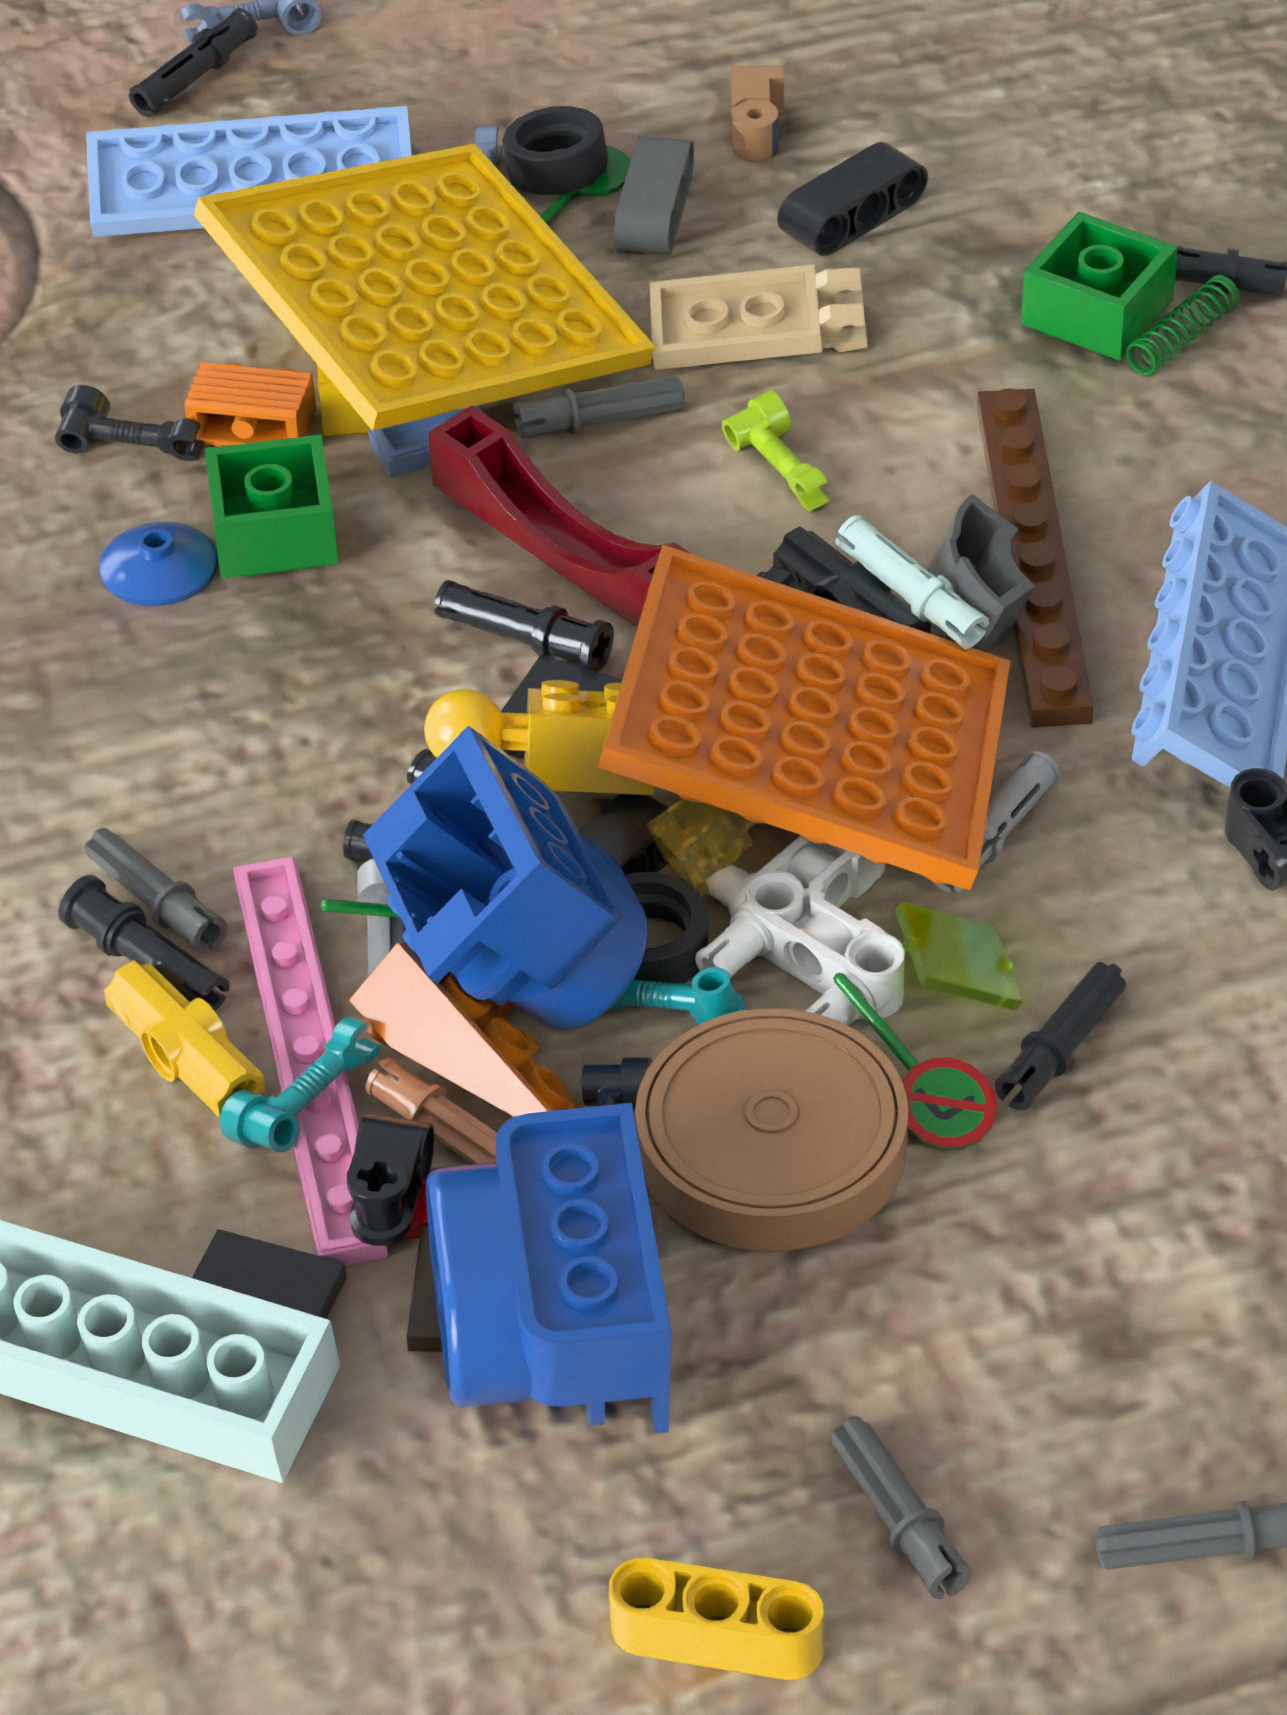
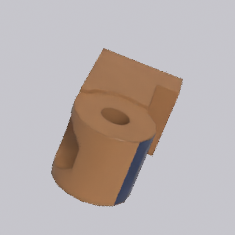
[731,65,784,162]

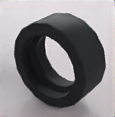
[502,106,608,195]
[626,872,708,984]

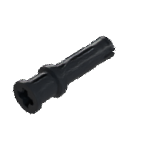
[434,580,614,672]
[58,875,230,1011]

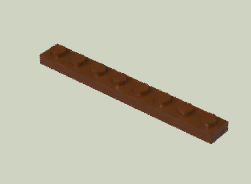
[977,388,1093,727]

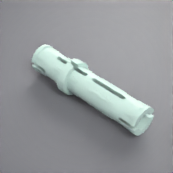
[835,515,989,649]

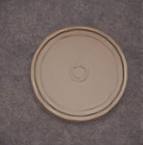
[635,1008,908,1252]

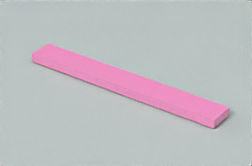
[233,856,388,1266]

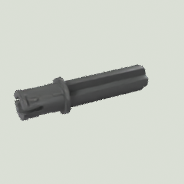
[514,376,685,438]
[85,828,227,953]
[832,1416,972,1599]
[1095,1501,1287,1570]

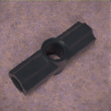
[773,526,931,633]

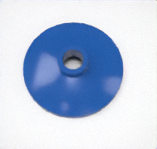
[100,522,218,606]

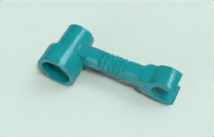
[610,967,747,1025]
[220,1016,381,1152]

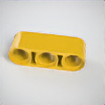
[609,1558,824,1680]

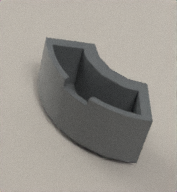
[927,494,1035,652]

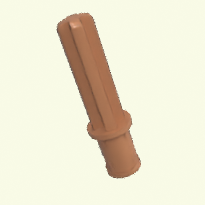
[365,1058,497,1164]

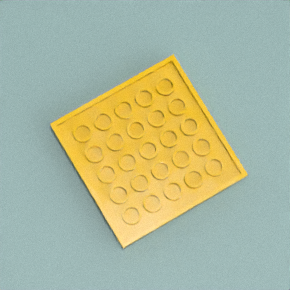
[194,143,656,431]

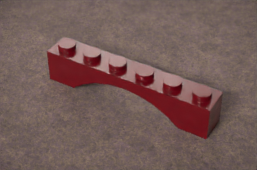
[428,405,691,628]

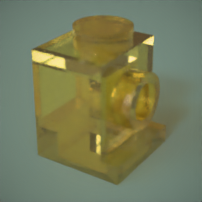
[647,798,756,896]

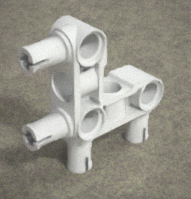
[688,836,905,1026]

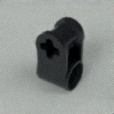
[1225,768,1287,891]
[346,1115,435,1246]

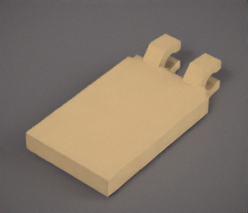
[649,264,868,370]

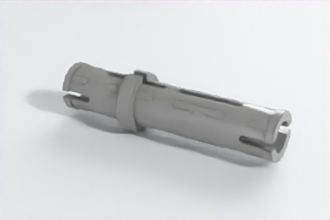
[933,751,1060,894]

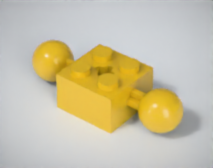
[424,680,655,795]

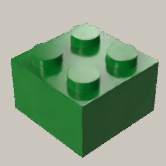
[1021,211,1178,361]
[205,434,339,579]

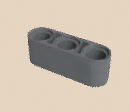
[614,136,694,255]

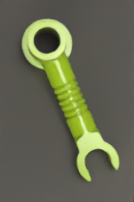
[721,390,830,512]

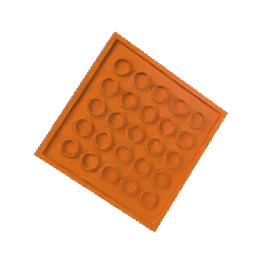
[597,545,1011,891]

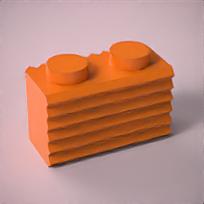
[185,362,317,448]

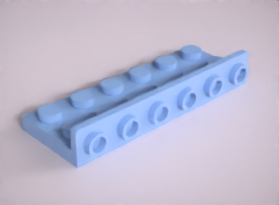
[86,106,412,237]
[1131,481,1287,789]

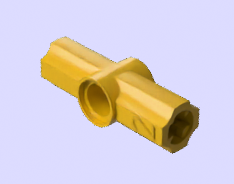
[104,960,266,1118]

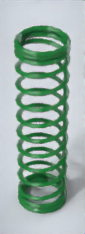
[1126,275,1240,376]

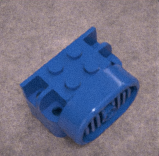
[363,725,648,1031]
[426,1103,671,1434]

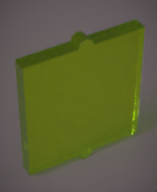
[895,901,1023,1011]

